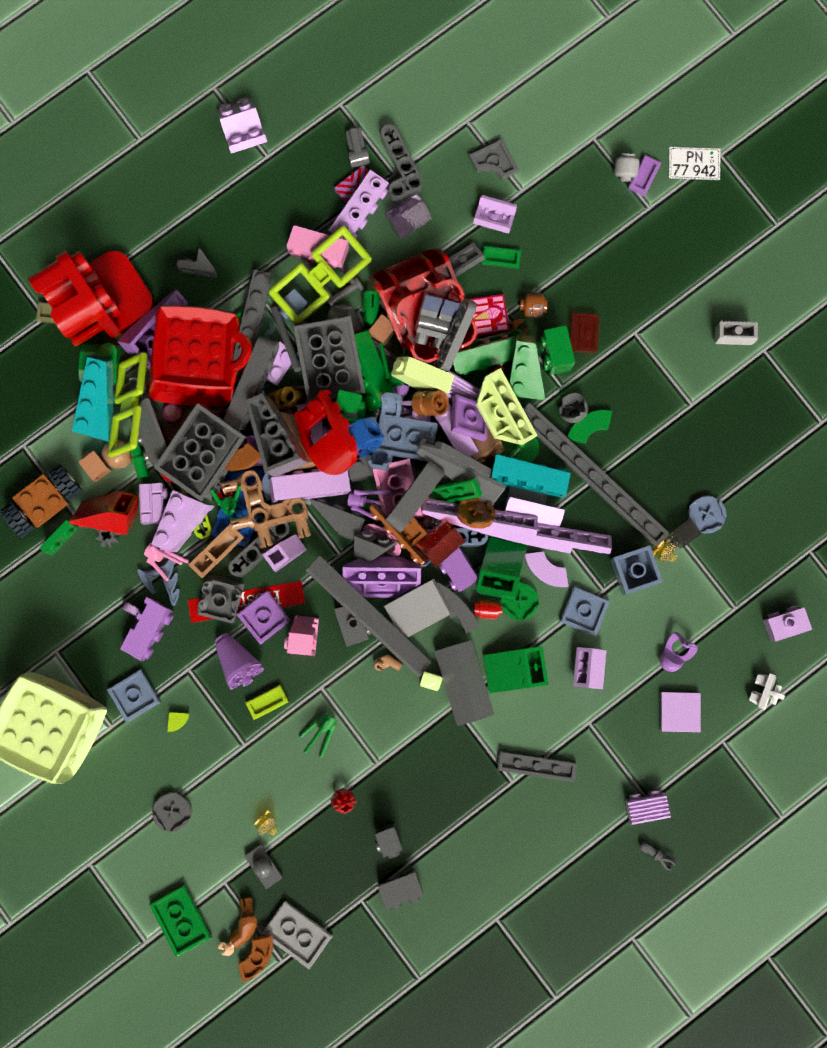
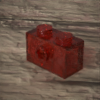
[416,519,465,568]

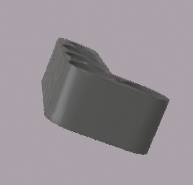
[381,124,422,203]
[385,461,445,533]
[229,514,291,578]

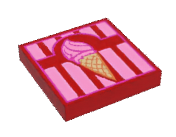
[469,294,510,337]

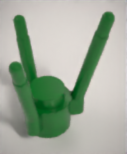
[379,342,408,387]
[210,485,242,517]
[299,712,337,758]

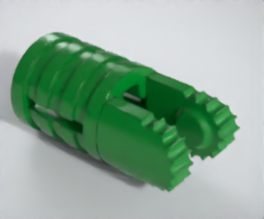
[362,291,380,328]

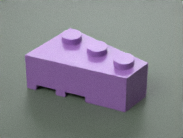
[120,597,173,661]

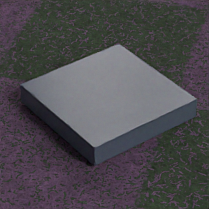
[560,586,610,637]
[107,669,161,723]

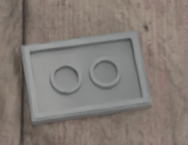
[384,579,452,638]
[261,900,333,969]

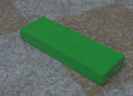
[430,477,483,502]

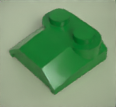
[78,343,121,384]

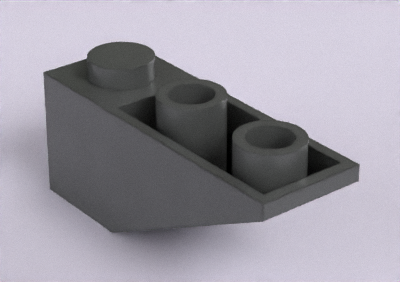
[310,498,366,541]

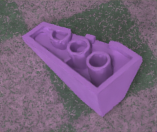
[118,289,188,369]

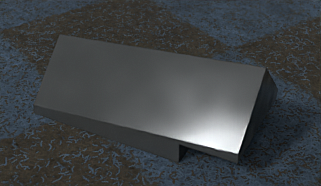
[434,640,494,726]

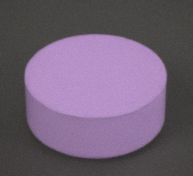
[122,602,142,617]

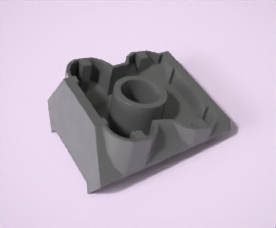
[197,574,245,623]

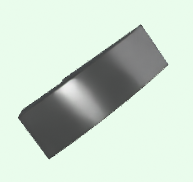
[436,582,480,634]

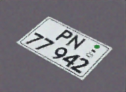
[669,147,720,180]

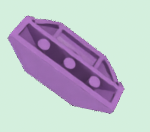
[343,556,421,598]

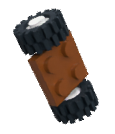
[0,464,82,538]

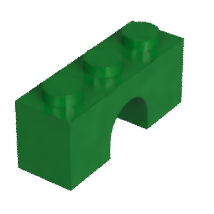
[336,390,366,423]

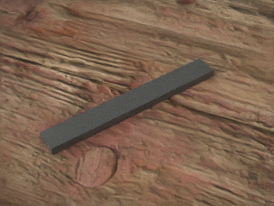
[305,555,431,677]

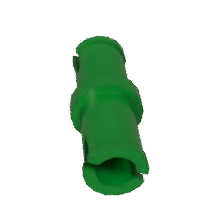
[128,441,149,480]

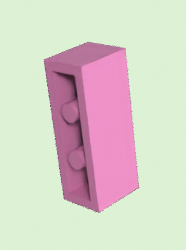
[287,225,349,268]

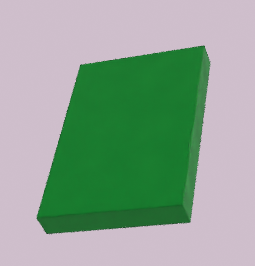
[149,884,212,958]

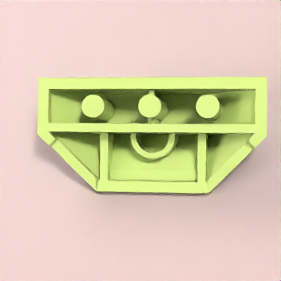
[476,368,537,445]

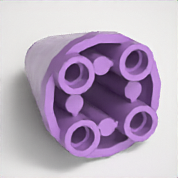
[215,633,264,689]

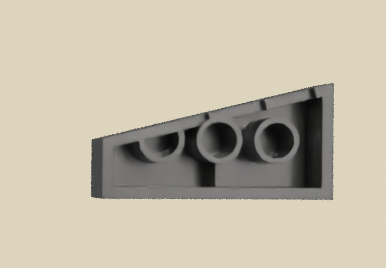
[245,393,309,477]

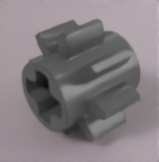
[95,530,120,548]

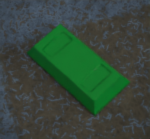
[482,246,521,269]

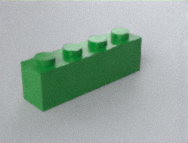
[452,328,525,375]
[354,330,394,412]

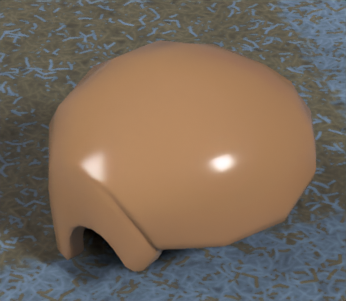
[101,439,132,469]

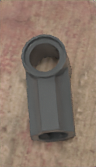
[346,128,370,168]

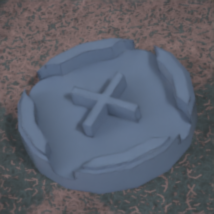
[687,495,727,534]

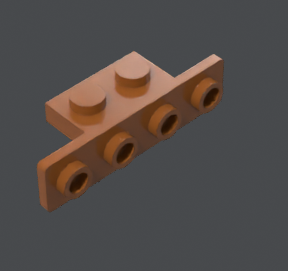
[369,502,428,565]

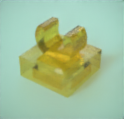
[653,541,678,563]
[254,810,278,837]

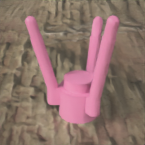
[144,543,190,581]

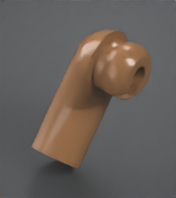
[374,654,403,671]

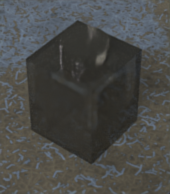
[669,518,702,549]

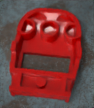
[294,390,357,475]

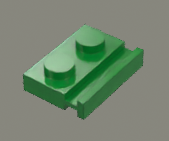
[39,520,78,556]

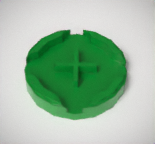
[501,582,539,621]

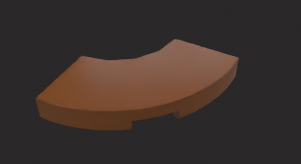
[225,443,261,471]
[238,933,274,982]

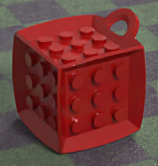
[149,305,252,407]

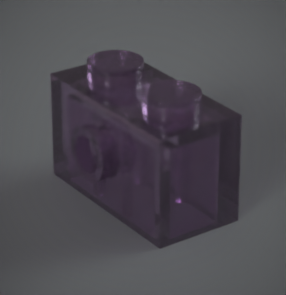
[385,195,432,238]

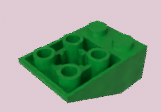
[477,538,528,601]
[483,646,549,694]

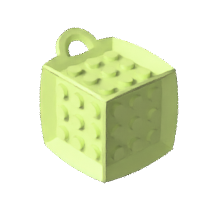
[0,672,107,784]

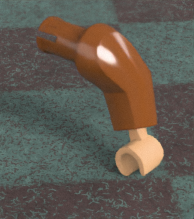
[218,898,257,956]

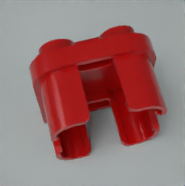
[369,248,477,363]
[27,250,154,347]

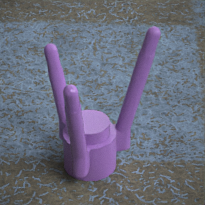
[348,489,392,520]

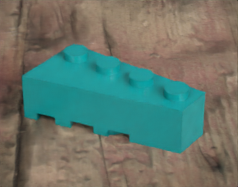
[72,355,115,442]
[491,454,571,498]

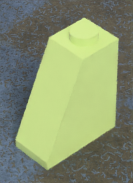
[391,357,454,394]

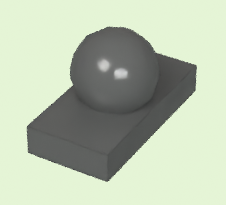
[244,844,283,889]

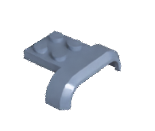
[368,392,438,471]

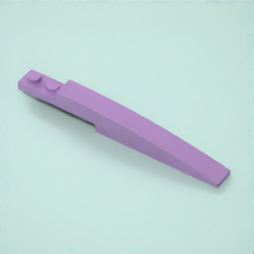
[422,498,612,554]

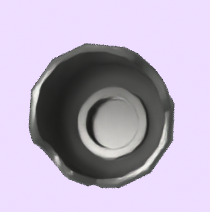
[559,393,588,423]

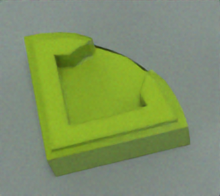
[167,712,190,732]

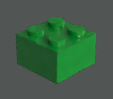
[538,325,575,375]

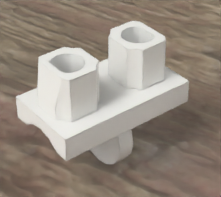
[749,674,785,710]

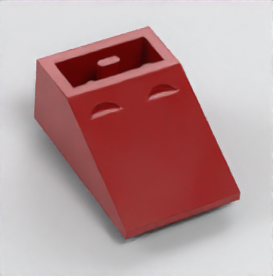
[69,491,139,535]

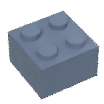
[610,546,663,596]

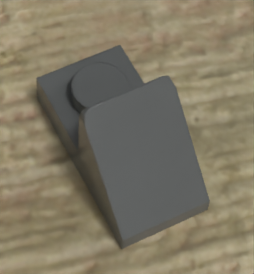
[177,248,217,278]

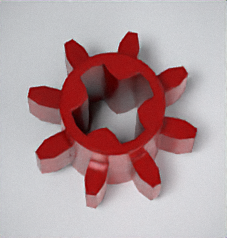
[330,788,357,813]

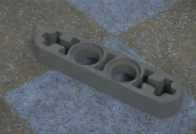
[435,298,477,372]

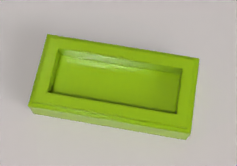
[245,685,289,720]

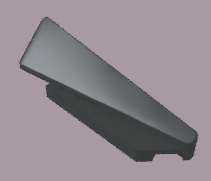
[416,438,506,506]

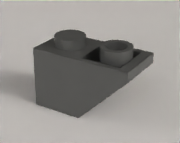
[354,529,397,562]

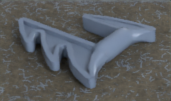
[137,559,180,606]

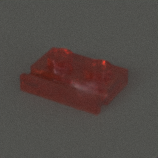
[570,313,600,354]

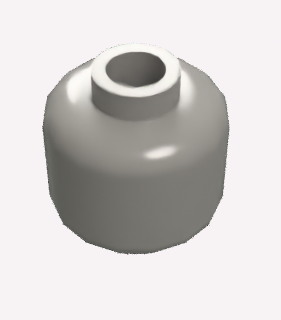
[614,153,639,182]

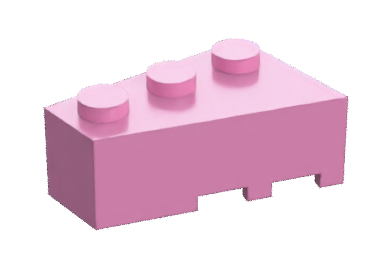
[284,616,319,656]

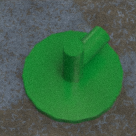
[502,437,539,463]

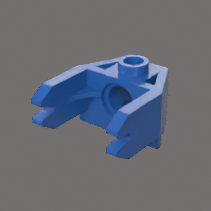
[347,417,385,457]

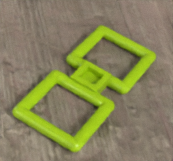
[268,226,372,325]
[108,352,148,458]

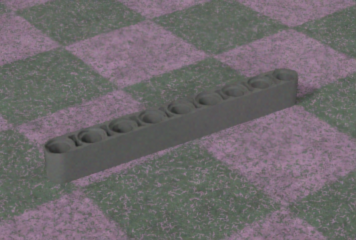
[205,336,279,501]

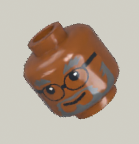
[520,292,547,318]

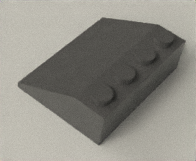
[293,316,365,403]
[154,403,246,502]

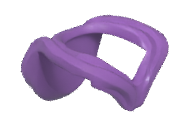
[659,632,698,672]

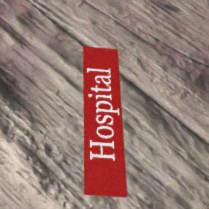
[188,581,305,623]

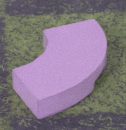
[525,551,569,587]

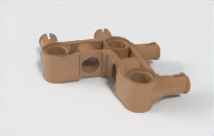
[221,471,311,548]

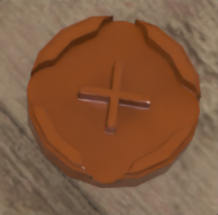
[456,498,496,529]

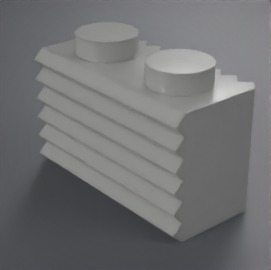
[715,320,758,345]

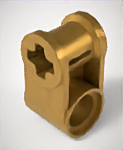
[267,386,305,412]

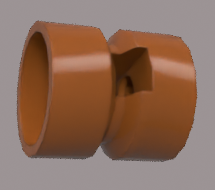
[412,390,449,416]

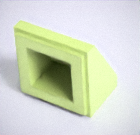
[420,672,443,691]

